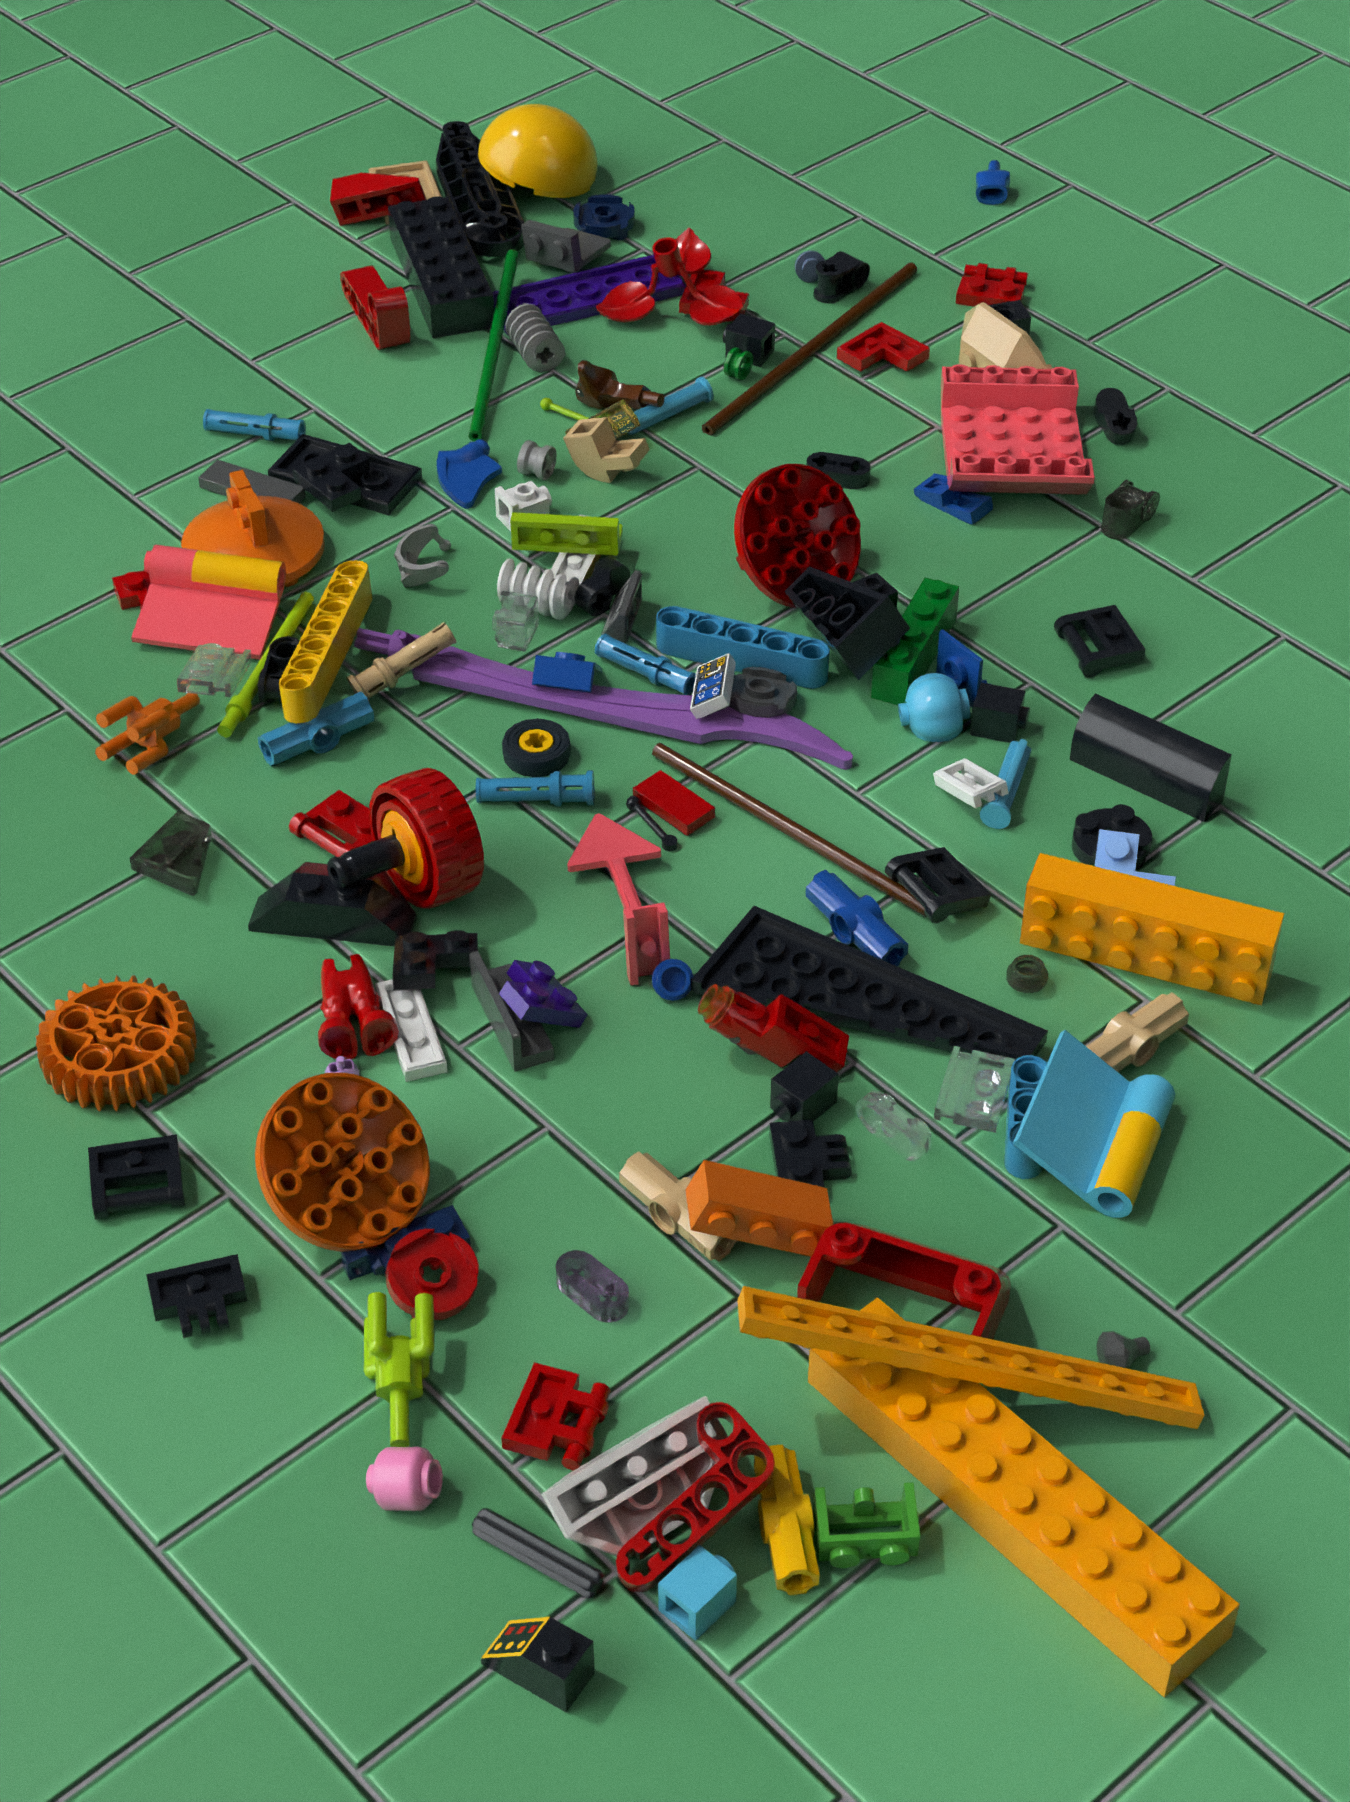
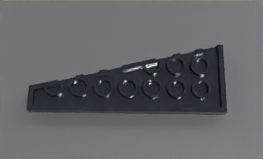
[691,906,1048,1065]

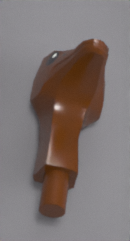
[575,360,665,409]

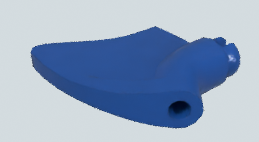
[437,439,502,509]

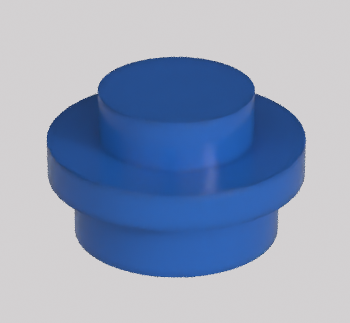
[652,959,693,1000]

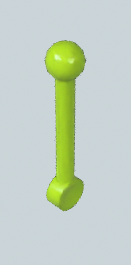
[540,397,598,420]

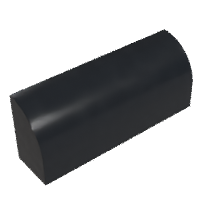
[1070,693,1232,822]

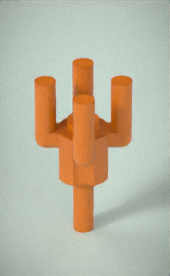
[95,691,200,775]

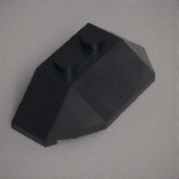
[248,862,417,946]

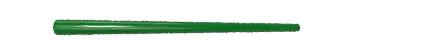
[469,250,519,442]

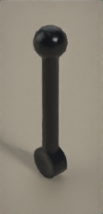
[626,796,677,851]

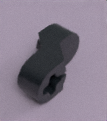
[1094,388,1137,445]
[574,556,630,617]

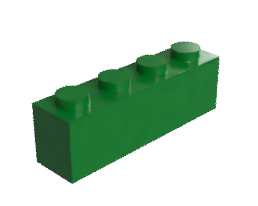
[871,577,959,705]

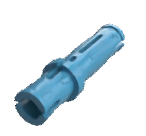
[203,409,306,441]
[595,634,696,695]

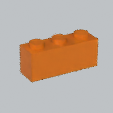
[685,1160,833,1257]

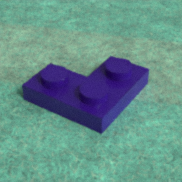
[499,960,588,1028]

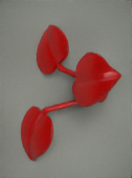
[596,227,744,326]

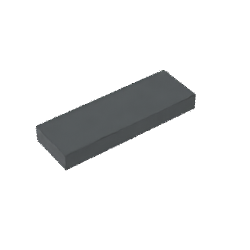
[198,459,306,503]

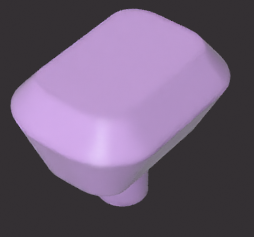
[325,1056,360,1075]

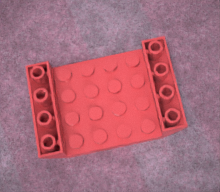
[941,364,1095,494]

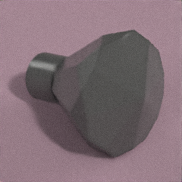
[1096,1331,1150,1369]

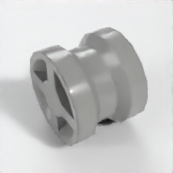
[517,440,557,480]

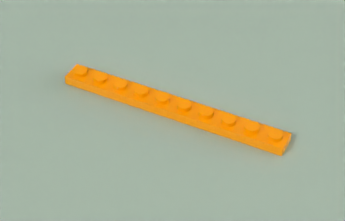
[737,1286,1205,1429]

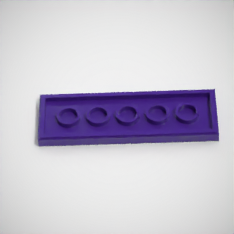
[492,255,686,336]

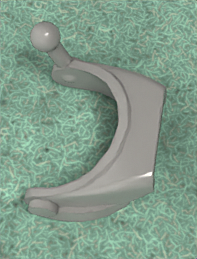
[394,524,451,587]

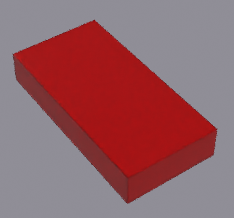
[633,770,715,836]

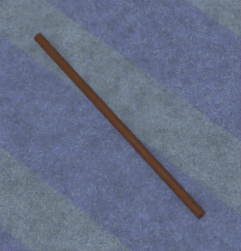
[702,262,917,436]

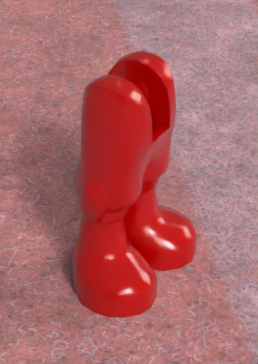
[318,954,399,1060]

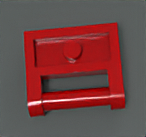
[288,790,373,858]

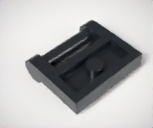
[1054,605,1145,677]
[885,847,992,923]
[88,1134,185,1220]

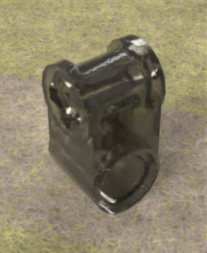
[1101,479,1160,539]

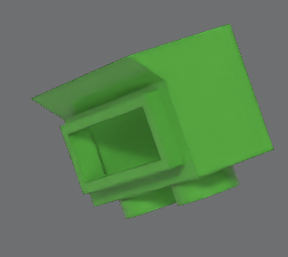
[813,1482,921,1568]

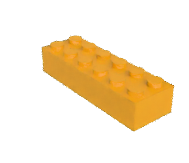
[1020,853,1285,1006]

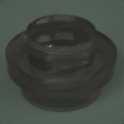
[1006,955,1048,993]

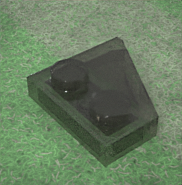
[129,811,212,896]

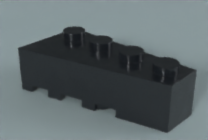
[784,566,910,680]

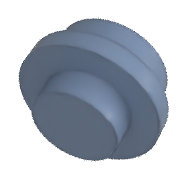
[795,250,825,283]

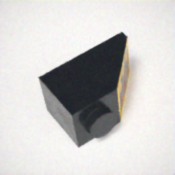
[481,1617,595,1713]

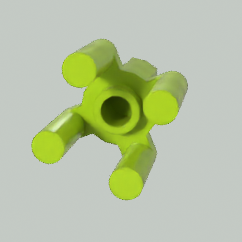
[364,1292,434,1447]

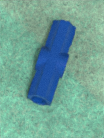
[806,870,909,966]

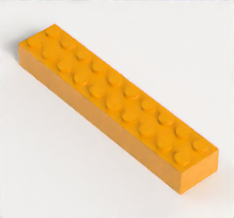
[808,1297,1240,1698]

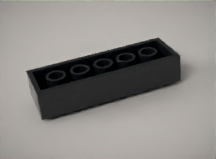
[388,196,494,338]

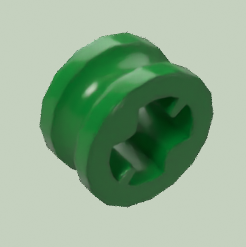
[724,347,753,381]

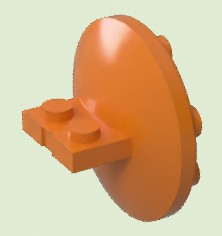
[181,470,325,587]
[255,1072,430,1252]

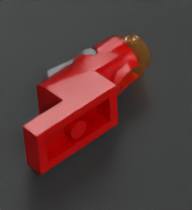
[698,984,849,1072]

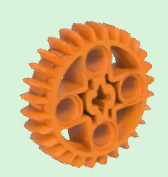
[36,975,197,1112]

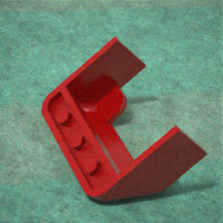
[797,1223,1011,1339]

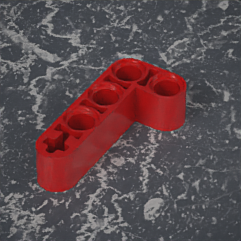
[340,265,411,350]
[616,1402,775,1592]

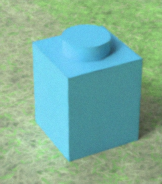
[658,1545,737,1641]

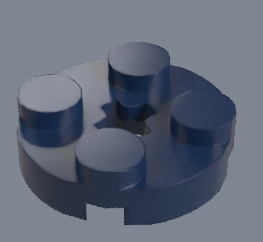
[573,194,635,240]

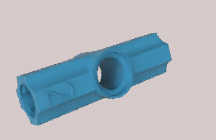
[258,692,375,767]

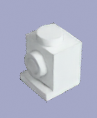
[495,481,552,531]

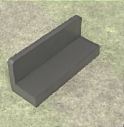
[469,951,554,1072]

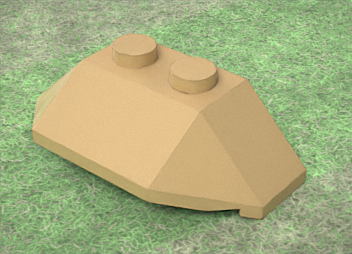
[959,302,1053,369]

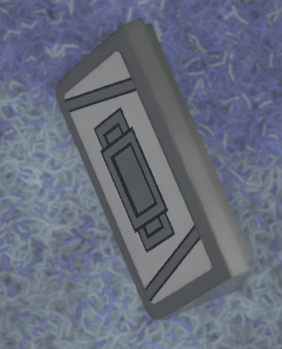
[601,570,642,643]

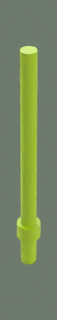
[217,592,314,738]

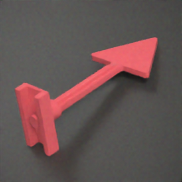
[567,813,670,986]

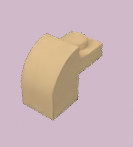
[563,417,650,483]

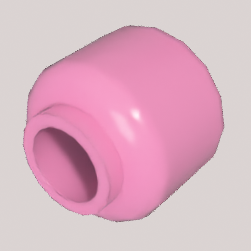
[366,1447,443,1511]

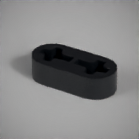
[806,452,871,489]

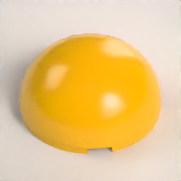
[478,104,597,198]

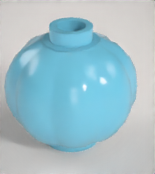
[898,673,970,742]

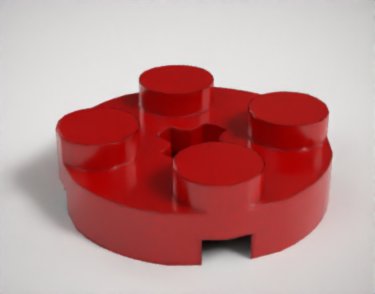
[386,1229,478,1320]

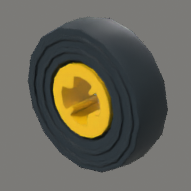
[502,718,571,777]

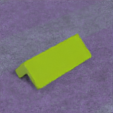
[510,512,623,556]

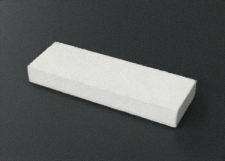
[375,979,447,1082]

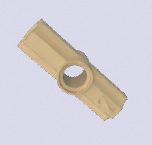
[1086,992,1189,1072]
[619,1151,737,1261]

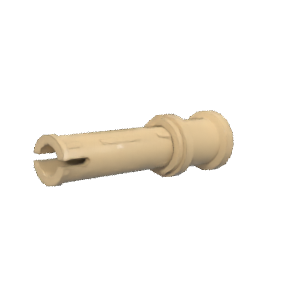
[346,622,457,701]

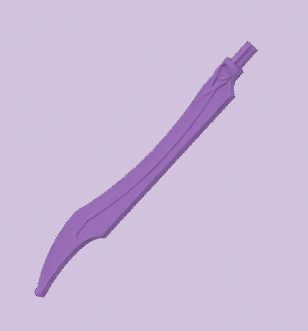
[354,628,853,770]

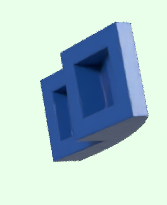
[914,473,993,525]

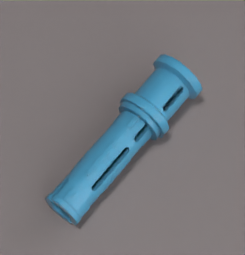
[476,770,595,806]

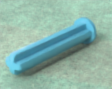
[626,376,714,435]
[980,739,1031,829]

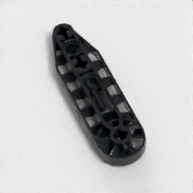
[436,121,524,257]

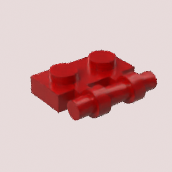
[956,263,1028,307]
[502,1362,611,1471]

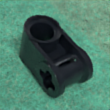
[813,251,870,303]
[258,636,300,703]

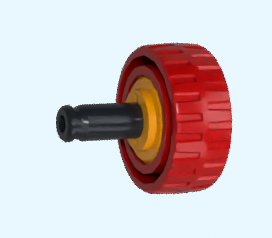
[327,768,484,909]

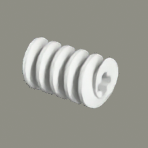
[497,559,580,620]

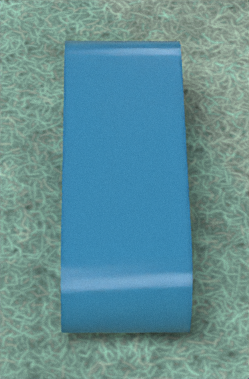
[1004,1055,1047,1179]

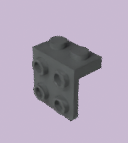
[521,220,611,273]

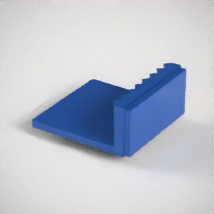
[936,629,991,708]
[532,652,603,693]

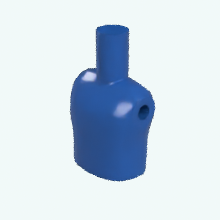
[976,160,1010,205]

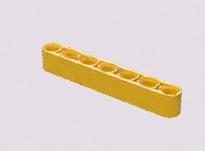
[279,560,372,723]

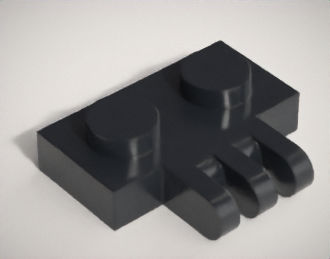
[769,1119,852,1188]
[146,1254,247,1338]

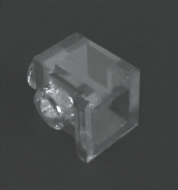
[492,591,539,652]

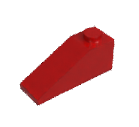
[330,173,427,226]

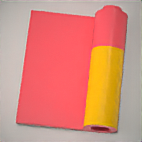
[131,544,286,660]

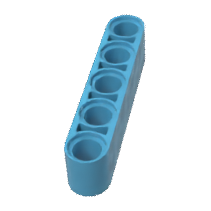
[656,606,830,689]

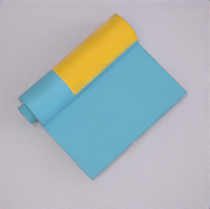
[1013,1030,1176,1218]

